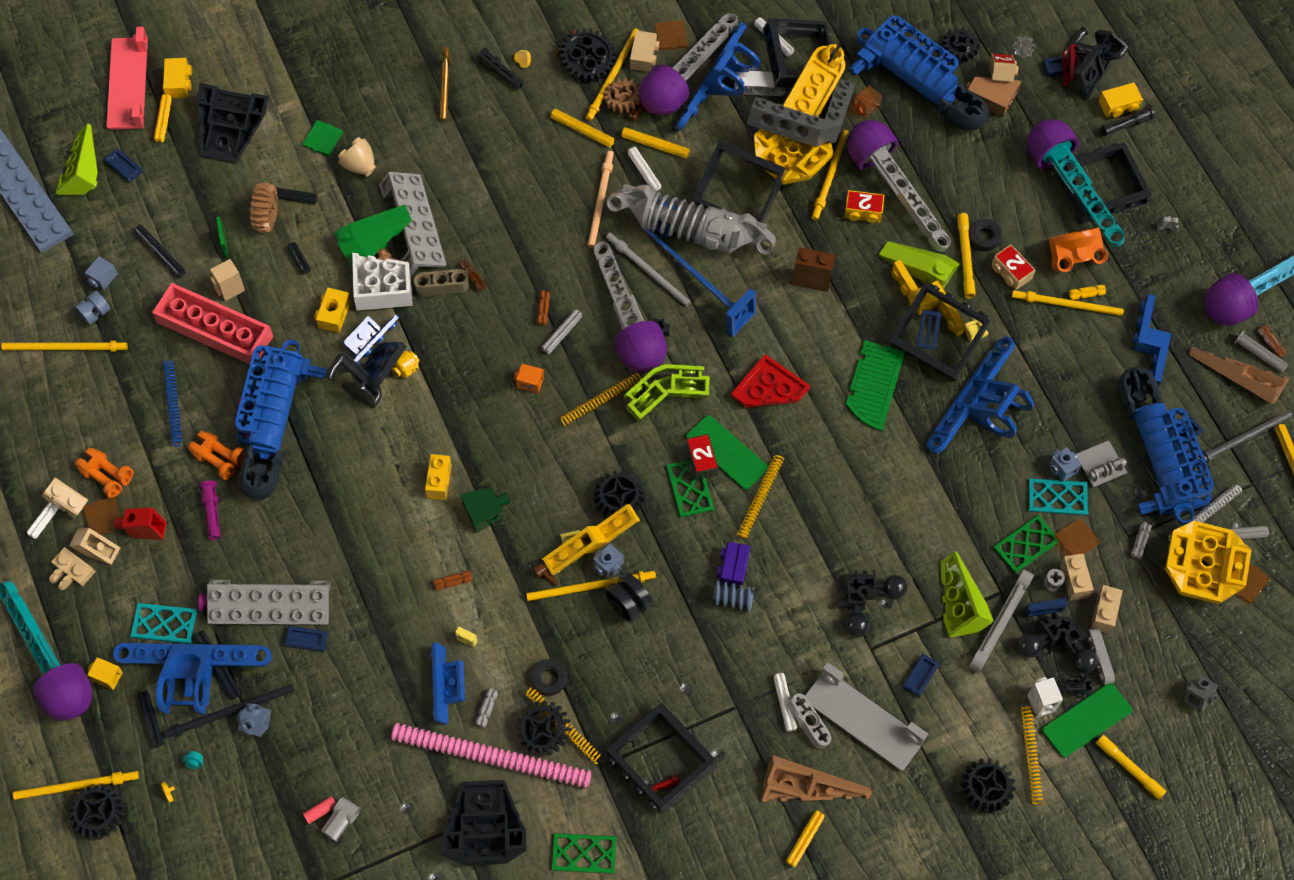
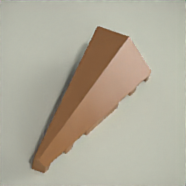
[1189,347,1289,404]
[761,755,872,802]

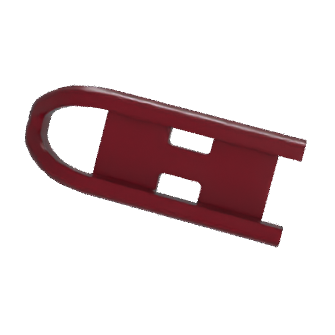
[1062,43,1078,86]

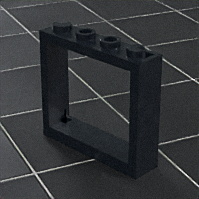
[763,18,837,88]
[692,140,787,223]
[1056,142,1152,224]
[890,283,991,381]
[607,703,717,815]

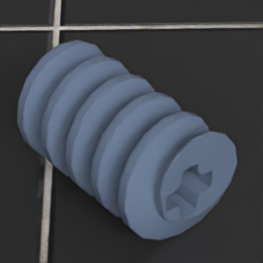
[713,580,755,612]

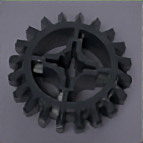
[593,470,645,518]
[516,700,571,756]
[959,758,1016,814]
[68,783,125,840]

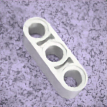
[734,71,786,96]

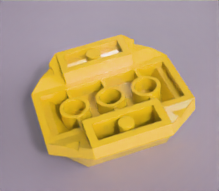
[754,129,833,185]
[1165,521,1252,604]

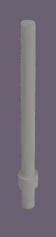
[606,233,691,307]

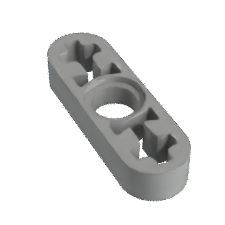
[1087,628,1115,685]
[788,693,831,749]

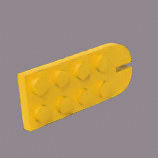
[783,44,845,117]

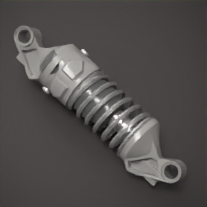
[607,184,776,254]

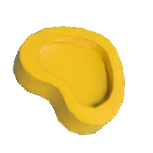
[514,50,531,68]
[160,781,175,803]

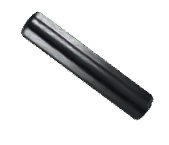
[276,187,318,204]
[137,690,164,748]

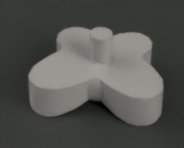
[1157,216,1179,232]

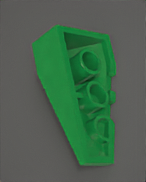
[334,205,412,268]

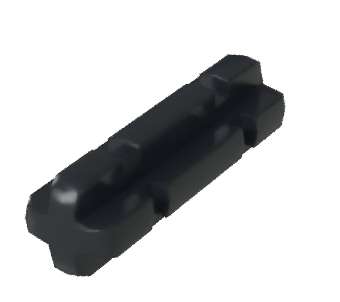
[287,242,311,275]

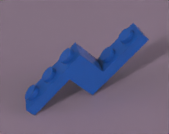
[1133,294,1171,387]

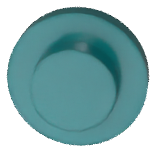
[183,751,204,769]

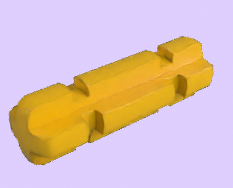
[1069,285,1106,300]

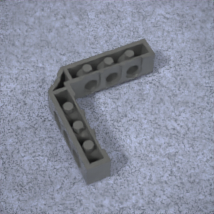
[747,79,855,147]

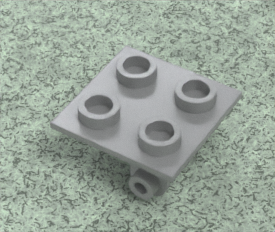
[1076,440,1128,487]

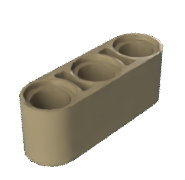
[414,269,469,296]

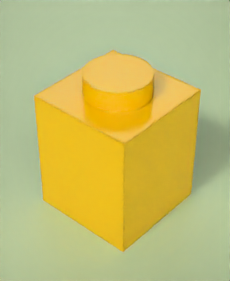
[87,657,123,690]

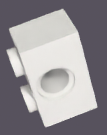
[1027,677,1063,717]

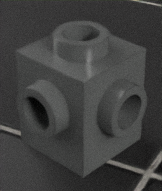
[1184,675,1218,712]

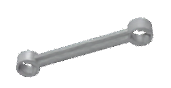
[969,569,1034,673]

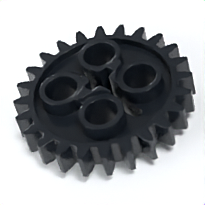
[559,28,616,83]

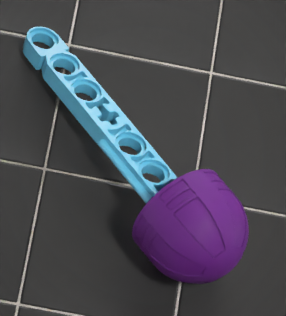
[1204,256,1294,326]

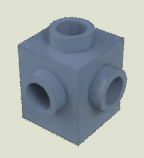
[1049,447,1082,482]
[593,543,624,579]
[237,703,271,737]

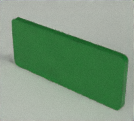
[686,415,768,490]
[1043,683,1132,758]

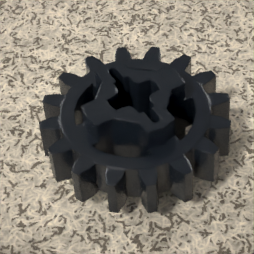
[941,27,980,63]

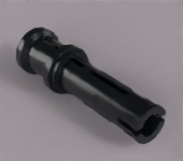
[477,48,524,90]
[1101,104,1155,136]

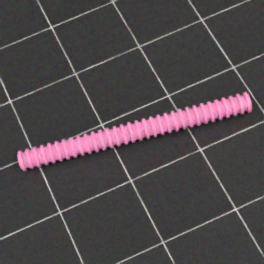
[391,723,592,789]

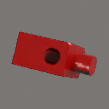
[115,508,167,540]

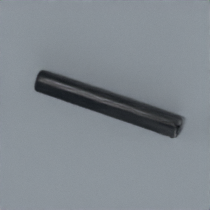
[134,224,186,278]
[195,630,241,699]

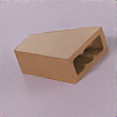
[965,77,1021,117]

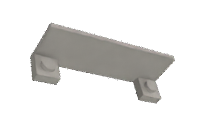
[379,172,446,276]
[207,579,331,624]
[805,662,928,771]

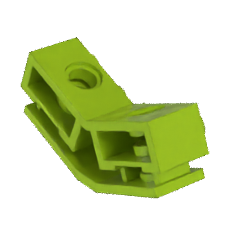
[623,364,710,422]

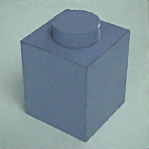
[85,257,117,290]

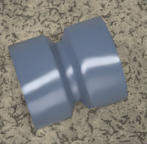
[74,290,111,325]

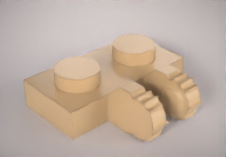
[49,547,95,590]

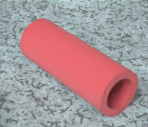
[303,796,336,824]

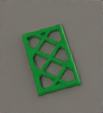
[666,459,714,518]
[993,515,1061,574]
[552,833,617,874]

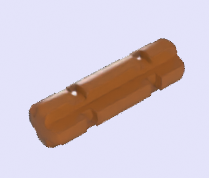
[537,291,550,326]
[1258,324,1286,358]
[434,570,473,590]

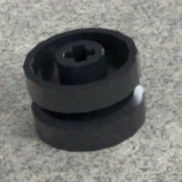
[604,572,654,623]

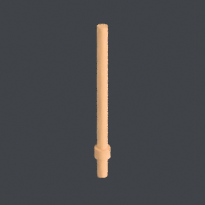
[587,151,614,248]

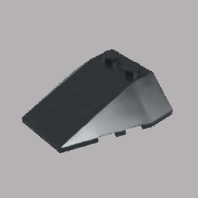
[196,83,270,163]
[442,780,527,866]

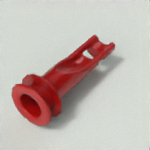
[652,774,680,791]

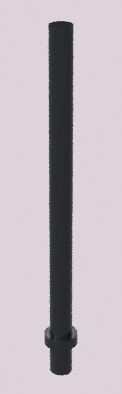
[163,684,295,739]

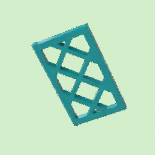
[1028,478,1088,515]
[130,603,197,644]

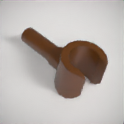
[533,564,559,586]

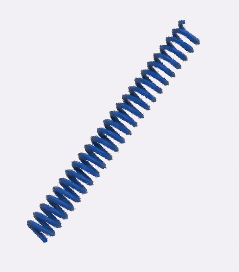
[163,359,183,447]

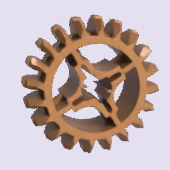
[250,183,278,233]

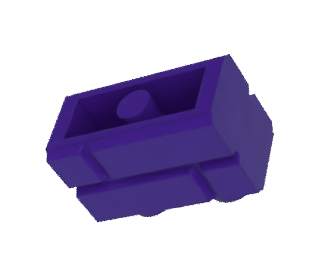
[717,542,750,588]

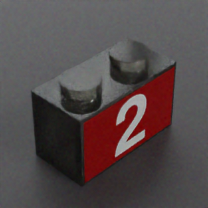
[683,434,719,481]

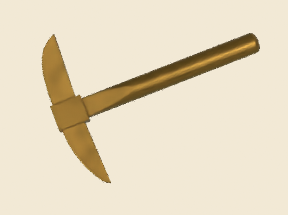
[440,47,452,120]

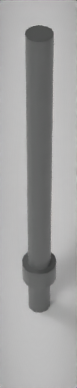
[1191,410,1292,462]

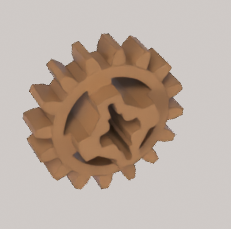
[604,78,640,113]

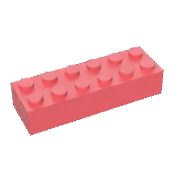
[152,283,273,364]

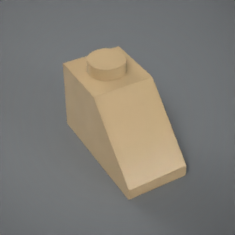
[69,528,120,565]

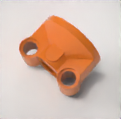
[1048,227,1108,273]

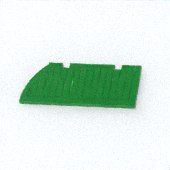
[845,340,905,432]

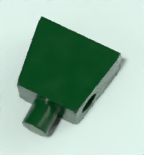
[461,487,510,533]

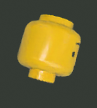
[391,351,419,379]

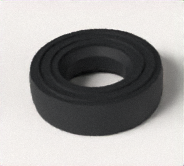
[969,219,1002,251]
[531,659,567,696]

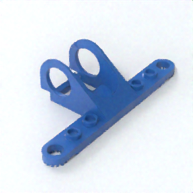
[675,22,760,131]
[927,336,1034,453]
[113,643,272,715]

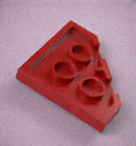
[731,354,811,408]

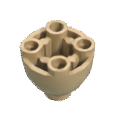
[338,137,377,177]

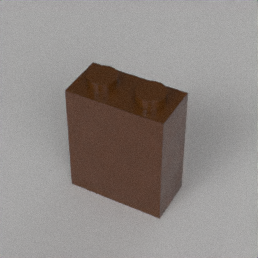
[792,247,835,292]

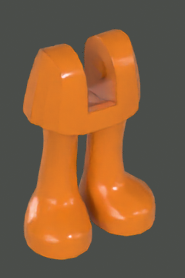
[187,430,245,480]
[75,447,134,498]

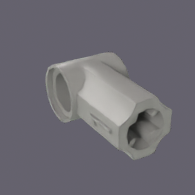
[321,797,361,842]

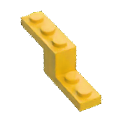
[891,260,966,336]
[542,504,640,575]

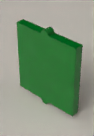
[302,120,343,156]
[216,216,229,257]

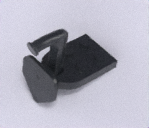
[1068,27,1129,99]
[323,342,407,408]

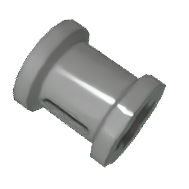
[1043,569,1065,592]

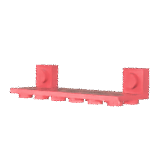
[107,27,148,130]

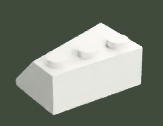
[352,253,413,311]

